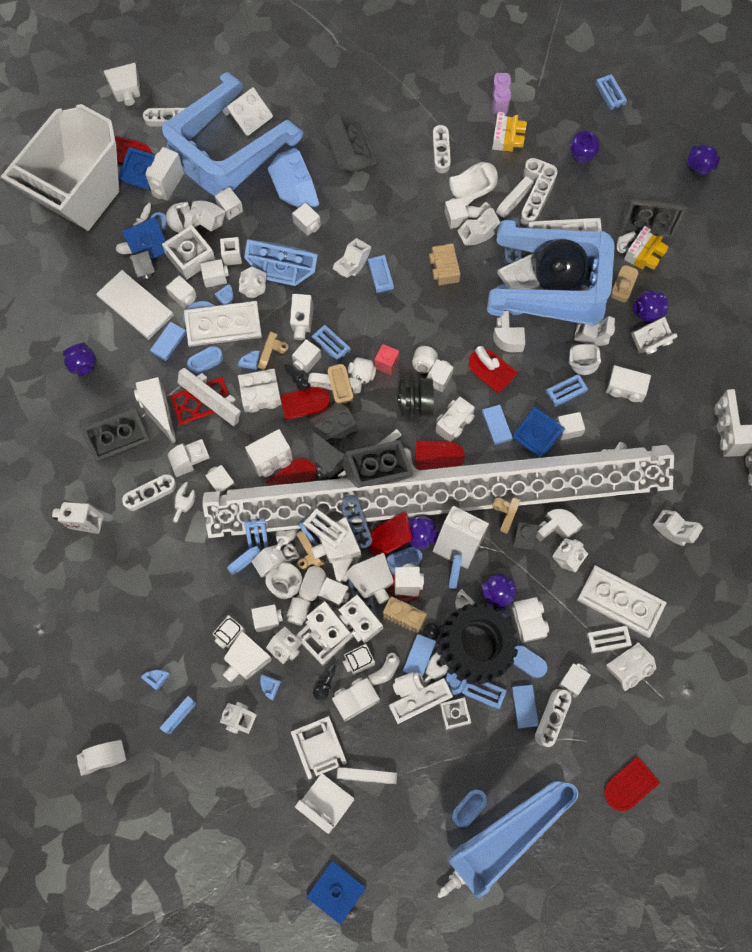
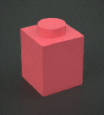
[375,344,399,375]

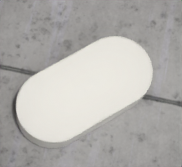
[299,566,326,601]

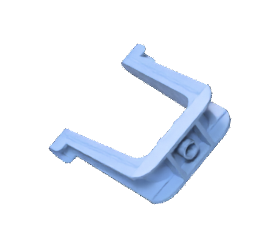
[162,72,303,196]
[487,220,614,326]
[448,781,578,899]

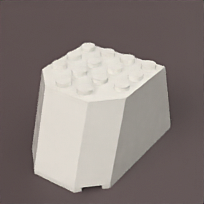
[1,104,119,231]

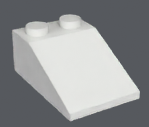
[134,377,177,443]

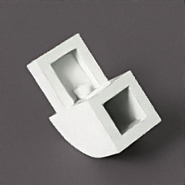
[184,201,225,231]
[458,208,500,245]
[333,238,371,278]
[493,311,525,352]
[574,316,615,346]
[168,439,210,477]
[536,509,583,542]
[653,510,703,546]
[77,740,126,776]

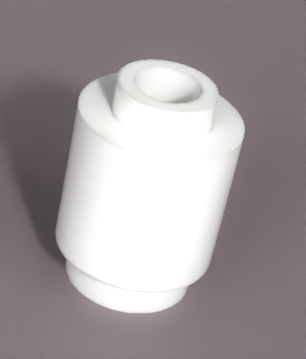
[287,595,311,626]
[393,672,425,698]

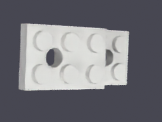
[715,389,752,488]

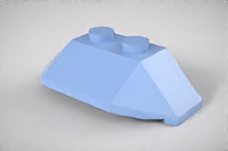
[267,148,319,208]
[244,239,318,286]

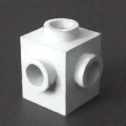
[239,267,266,298]
[552,538,588,572]
[266,627,302,664]
[220,702,257,734]

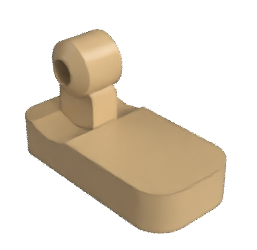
[610,265,638,302]
[257,331,289,370]
[328,364,353,404]
[492,497,520,534]
[297,530,326,570]

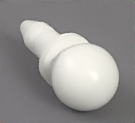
[132,203,151,227]
[438,870,466,898]

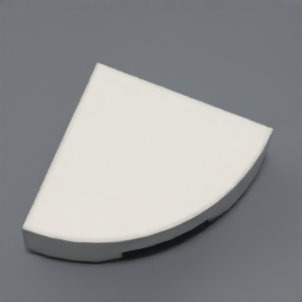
[455,589,475,610]

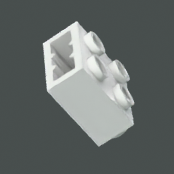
[146,147,184,201]

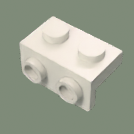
[631,317,678,354]
[607,643,656,691]

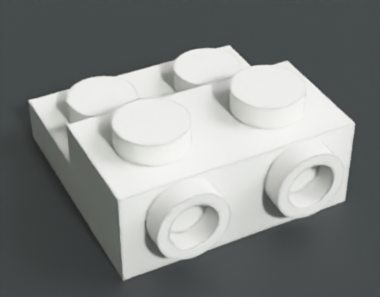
[238,369,281,413]

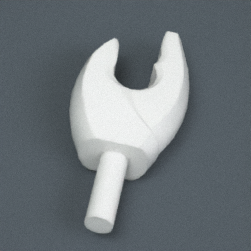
[173,482,196,523]
[276,529,298,550]
[422,652,449,689]

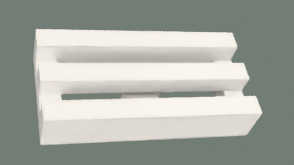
[304,508,348,549]
[587,626,632,654]

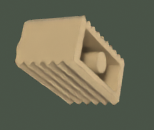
[429,243,460,286]
[383,596,427,634]

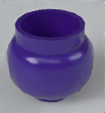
[570,131,599,163]
[687,144,720,175]
[633,290,668,322]
[63,342,96,376]
[408,516,439,549]
[481,574,517,608]

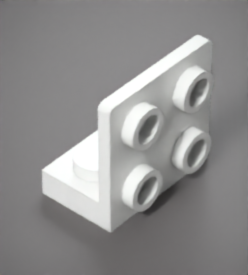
[222,87,273,136]
[295,774,354,834]

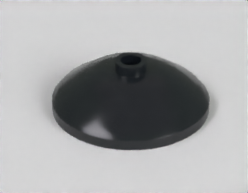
[535,239,589,291]

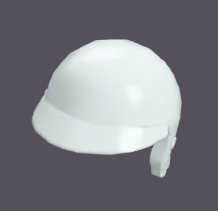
[166,201,197,233]
[569,344,601,375]
[265,563,302,599]

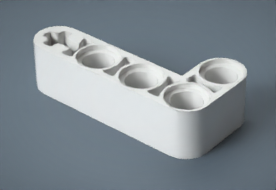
[520,158,558,228]

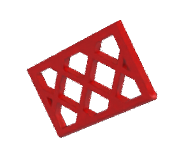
[170,377,229,426]

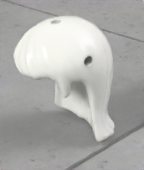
[449,162,498,206]

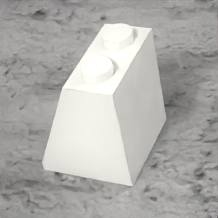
[433,506,489,569]

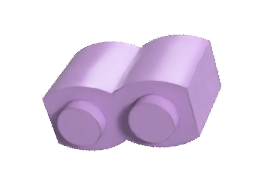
[492,73,511,115]

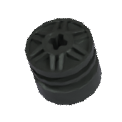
[398,378,434,418]

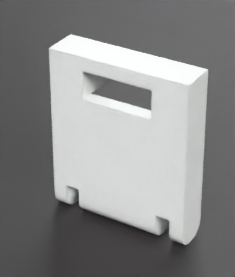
[296,604,354,666]
[291,716,347,779]

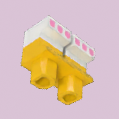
[492,112,527,152]
[624,226,669,270]

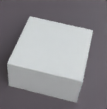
[439,697,471,730]

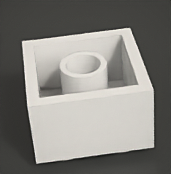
[162,225,215,280]
[245,429,293,478]

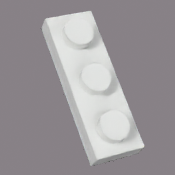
[389,678,453,724]

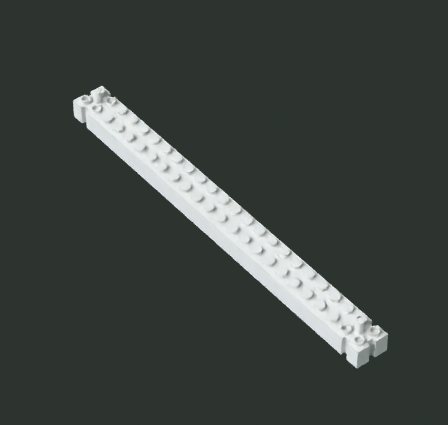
[202,445,674,538]

